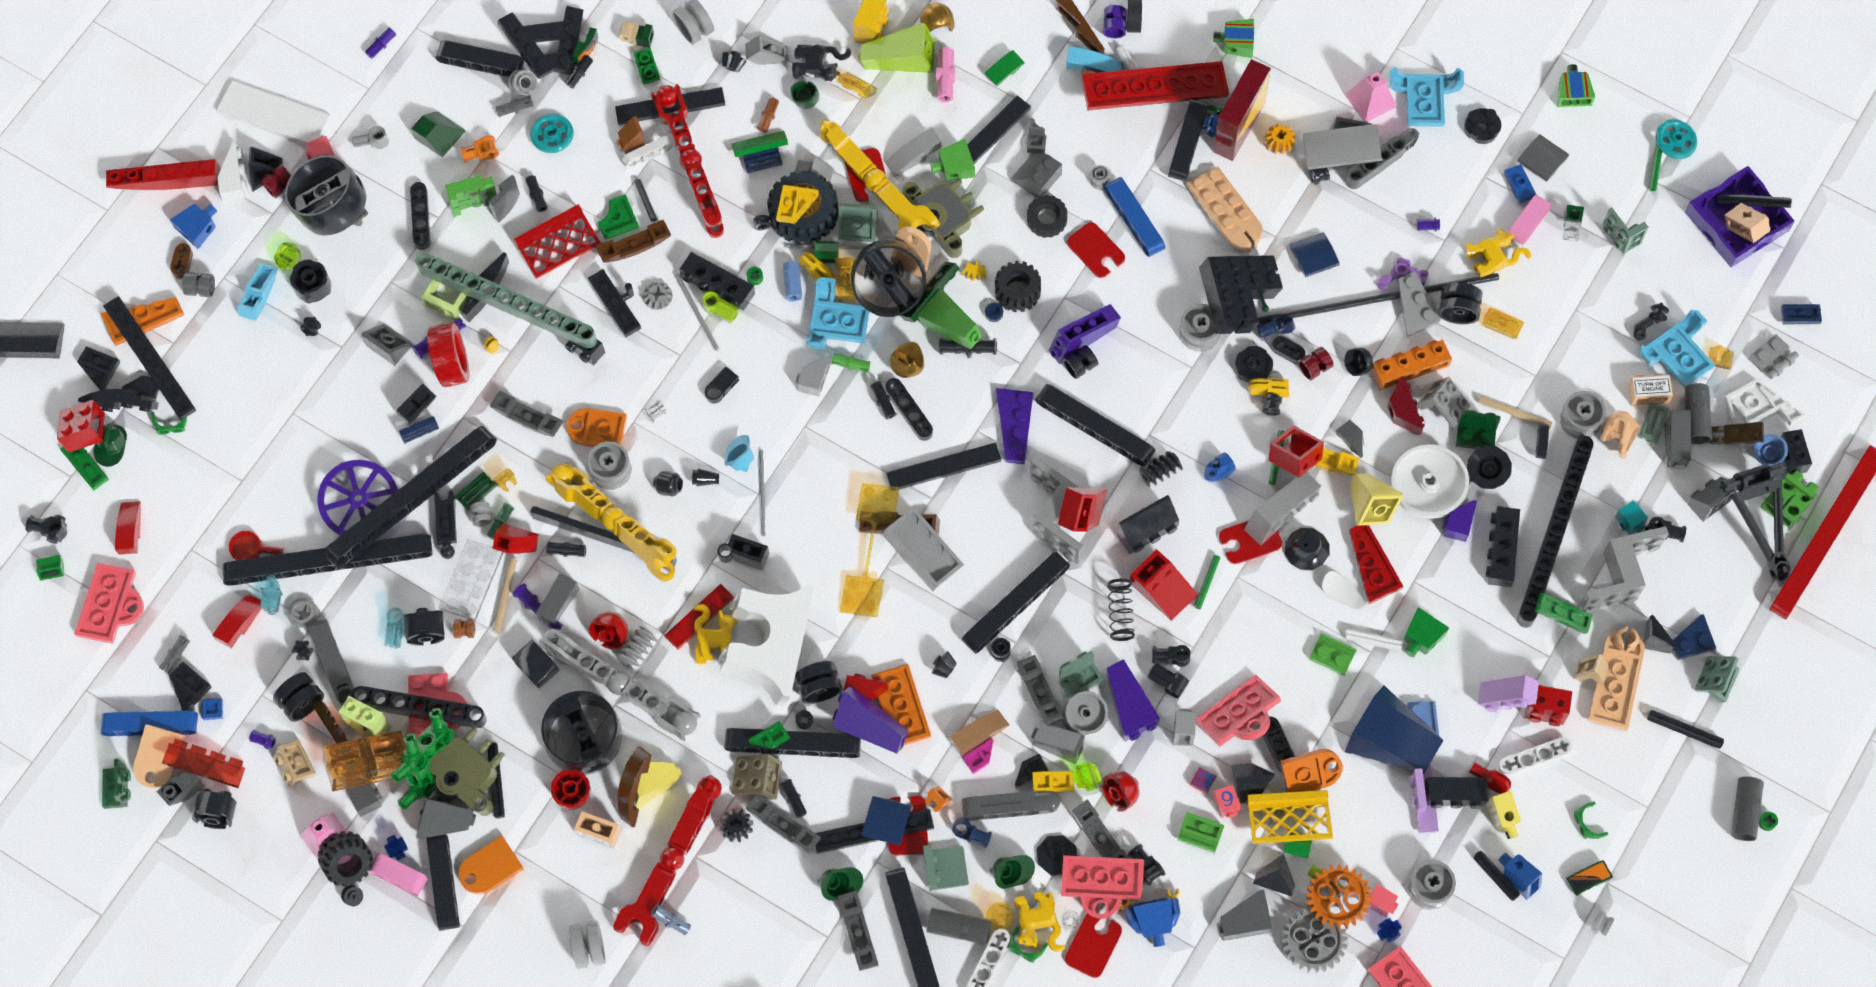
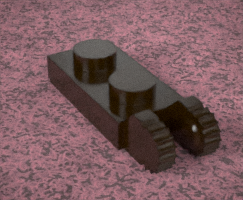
[1709,422,1764,445]
[314,701,349,753]

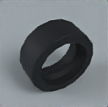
[1127,0,1142,33]

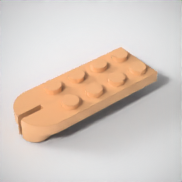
[1187,166,1263,252]
[1588,626,1645,731]

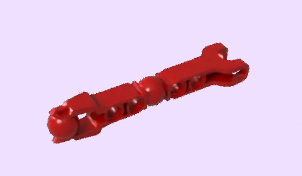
[651,83,724,238]
[613,775,722,947]

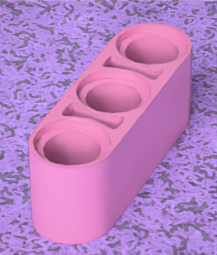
[1508,194,1552,245]
[369,853,428,896]

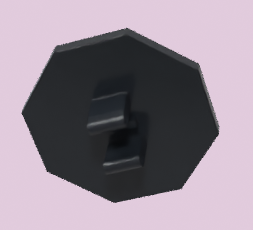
[1037,835,1077,876]

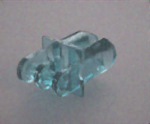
[260,575,284,615]

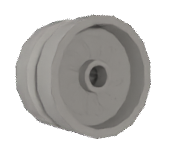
[671,0,715,45]
[1179,304,1220,352]
[1560,391,1606,439]
[587,441,632,490]
[1062,691,1109,735]
[1408,860,1456,910]
[569,920,606,969]

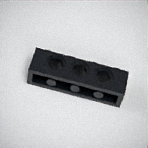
[679,252,756,311]
[1485,506,1521,588]

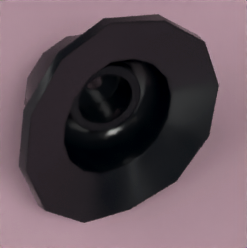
[1467,446,1512,489]
[1285,528,1330,570]

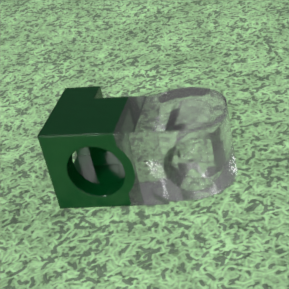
[1562,204,1584,242]

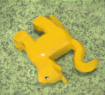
[1465,228,1532,278]
[694,604,738,664]
[1014,892,1065,952]

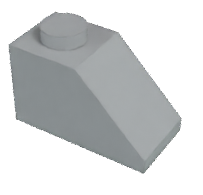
[745,35,788,65]
[795,356,831,397]

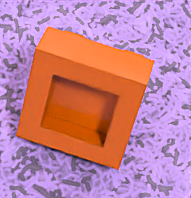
[925,786,953,813]

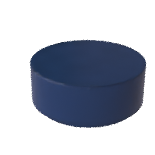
[985,303,1004,322]

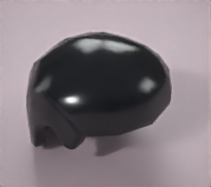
[1344,347,1373,376]

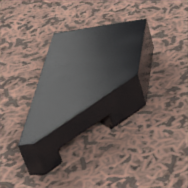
[1015,753,1049,788]

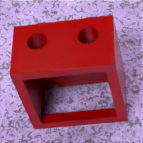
[57,400,105,452]
[1268,425,1324,478]
[1524,685,1573,726]

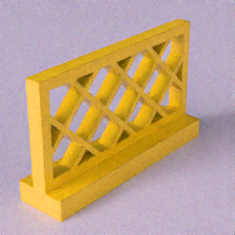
[1247,790,1333,844]

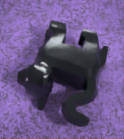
[792,44,851,83]

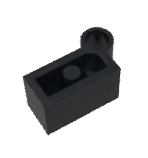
[717,534,770,571]

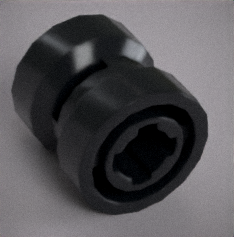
[991,638,1011,662]

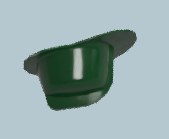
[94,423,127,467]
[989,855,1035,889]
[817,867,864,901]

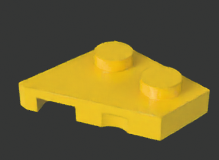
[776,185,819,224]

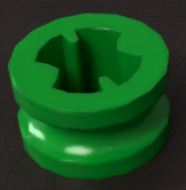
[746,266,764,285]
[1759,811,1778,831]

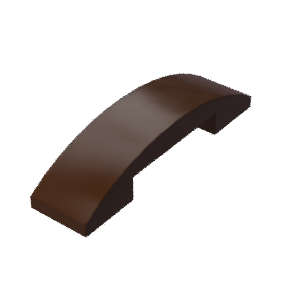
[595,219,671,263]
[617,746,652,827]

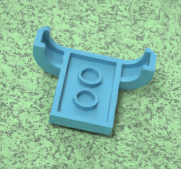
[1390,67,1464,127]
[806,277,870,350]
[1639,309,1715,388]

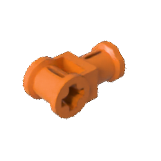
[460,135,499,163]

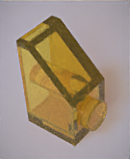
[835,257,857,301]

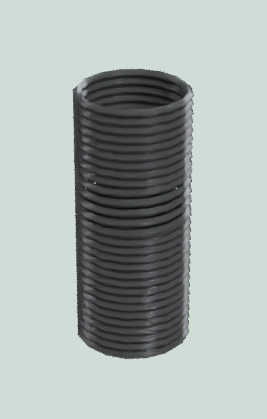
[1684,383,1712,445]
[1731,776,1764,841]
[926,907,991,945]

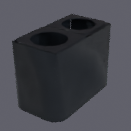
[512,639,560,689]

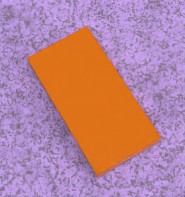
[871,664,931,745]

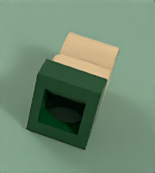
[618,22,654,48]

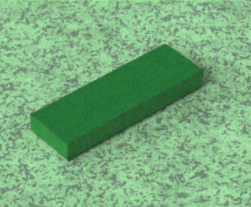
[731,131,788,157]
[60,447,109,491]
[1535,593,1593,634]

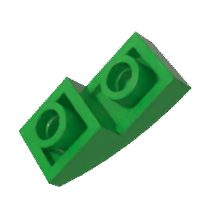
[633,48,661,85]
[985,50,1025,87]

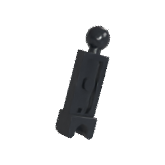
[434,490,457,559]

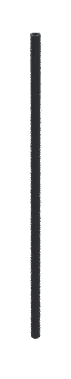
[1258,273,1499,325]

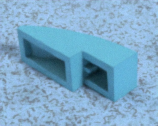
[1066,46,1123,73]
[237,263,278,321]

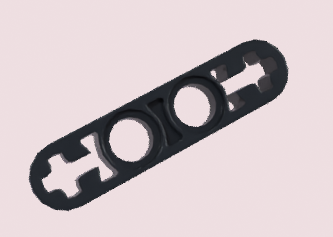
[410,182,431,250]
[885,378,933,441]

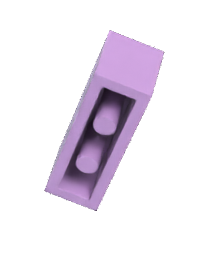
[1478,675,1539,712]

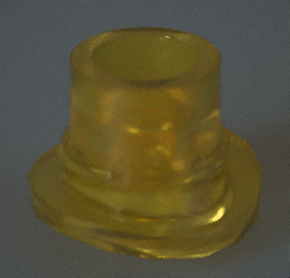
[986,902,1014,930]

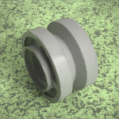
[508,70,538,96]

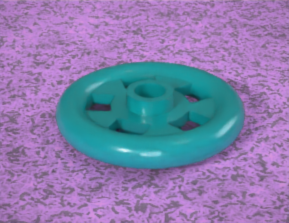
[530,114,574,153]
[1655,119,1698,159]

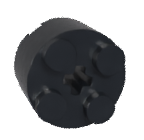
[290,259,331,304]
[404,608,445,646]
[192,788,237,829]

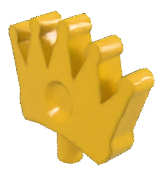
[962,261,987,281]

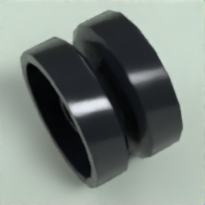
[1438,282,1483,325]
[795,661,843,704]
[273,672,325,722]

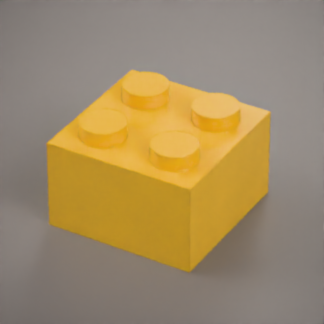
[853,0,890,44]

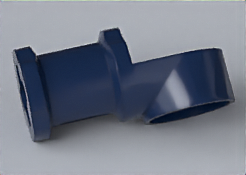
[1256,316,1296,341]
[952,817,992,849]

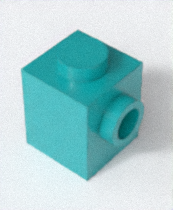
[1615,500,1648,535]

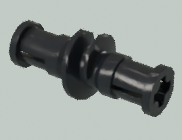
[939,338,997,359]

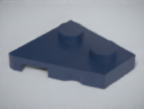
[1673,614,1716,660]

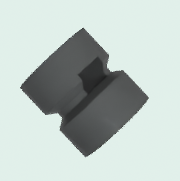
[182,272,215,298]

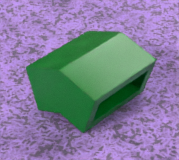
[815,241,839,263]
[36,555,65,581]
[1283,832,1312,859]

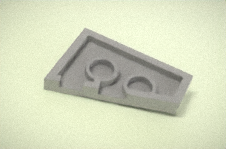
[1397,271,1441,337]

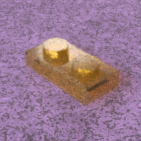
[837,72,878,98]
[1481,307,1524,340]

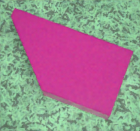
[962,737,994,775]

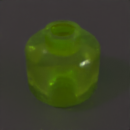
[273,242,301,270]
[1073,761,1102,792]

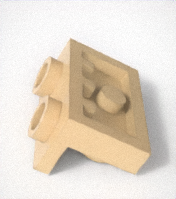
[274,740,316,788]

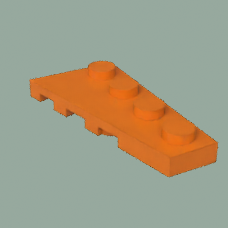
[100,297,185,346]

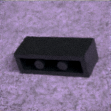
[1424,777,1488,809]

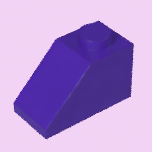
[1442,500,1477,542]

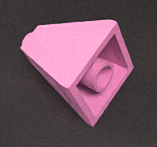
[1345,71,1396,122]
[300,813,348,860]

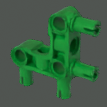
[391,708,454,810]

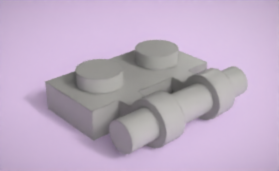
[1748,334,1799,380]

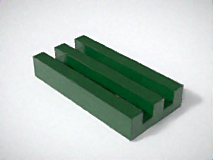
[455,471,497,511]

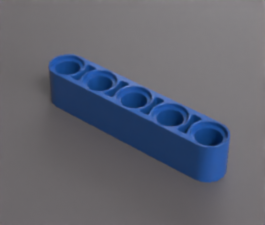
[1104,176,1166,257]
[100,711,198,737]

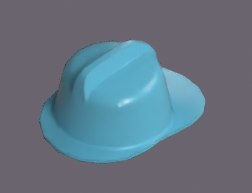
[724,435,754,473]

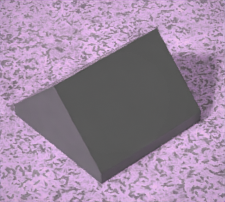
[361,324,413,366]

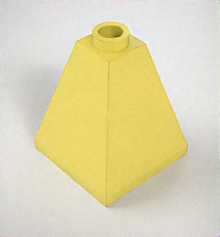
[1350,473,1404,525]
[625,761,682,809]

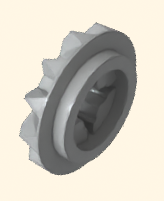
[643,281,673,310]
[287,598,319,628]

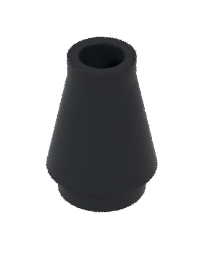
[692,468,719,487]

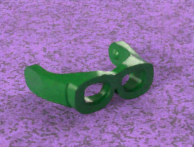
[151,412,187,435]
[1574,801,1609,839]
[1008,926,1048,963]

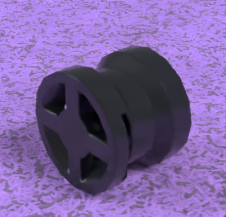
[1309,167,1330,185]
[1262,394,1282,416]

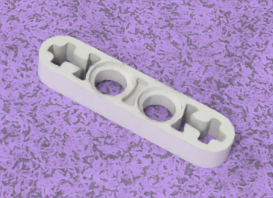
[623,129,687,169]
[1498,737,1572,777]
[966,929,1010,987]

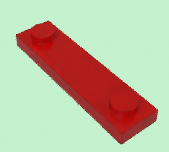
[664,583,734,650]

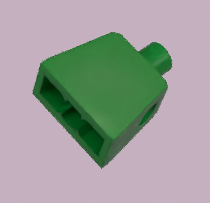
[1403,607,1450,657]

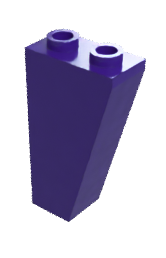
[1049,304,1121,364]
[1106,659,1160,742]
[832,687,909,754]

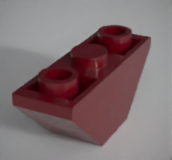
[1387,376,1425,435]

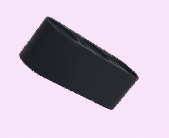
[1262,716,1295,774]

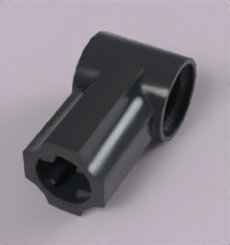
[1147,663,1190,699]

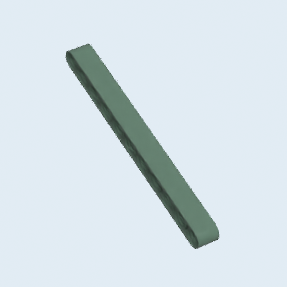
[415,253,597,348]

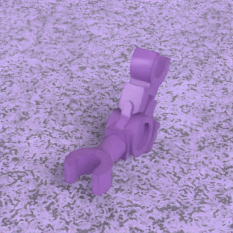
[1376,258,1429,290]

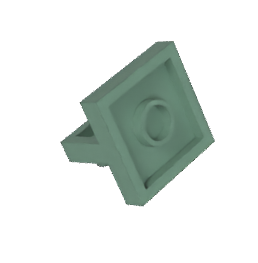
[838,203,878,242]

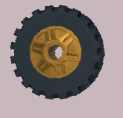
[767,170,839,244]

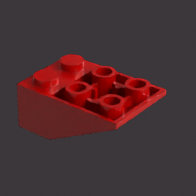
[1058,487,1108,532]
[1129,549,1198,621]

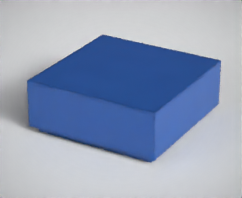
[202,698,223,721]

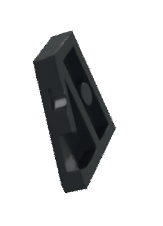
[77,346,120,390]
[169,661,212,711]

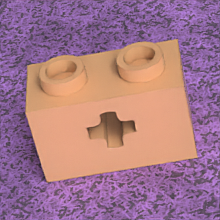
[1725,203,1770,243]

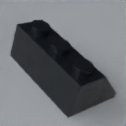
[1117,495,1179,555]

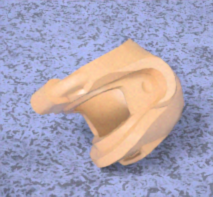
[1600,410,1640,459]

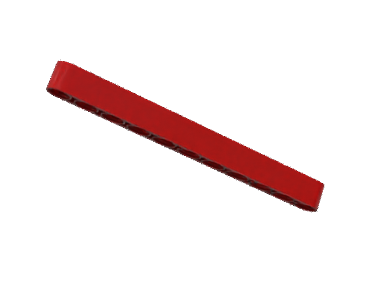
[1769,445,1876,620]

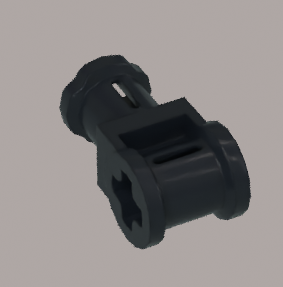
[1645,517,1687,543]
[1152,645,1191,667]
[1127,844,1166,886]

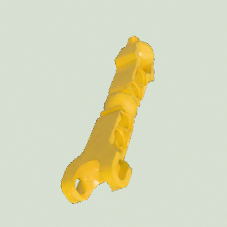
[819,120,940,239]
[545,462,677,582]

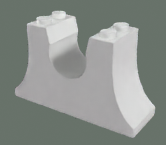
[718,585,814,707]

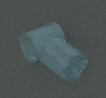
[384,607,405,649]

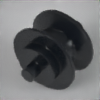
[1649,302,1669,324]
[300,317,321,336]
[291,640,314,661]
[341,885,364,907]

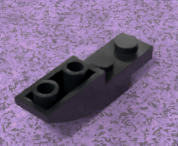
[77,389,159,412]

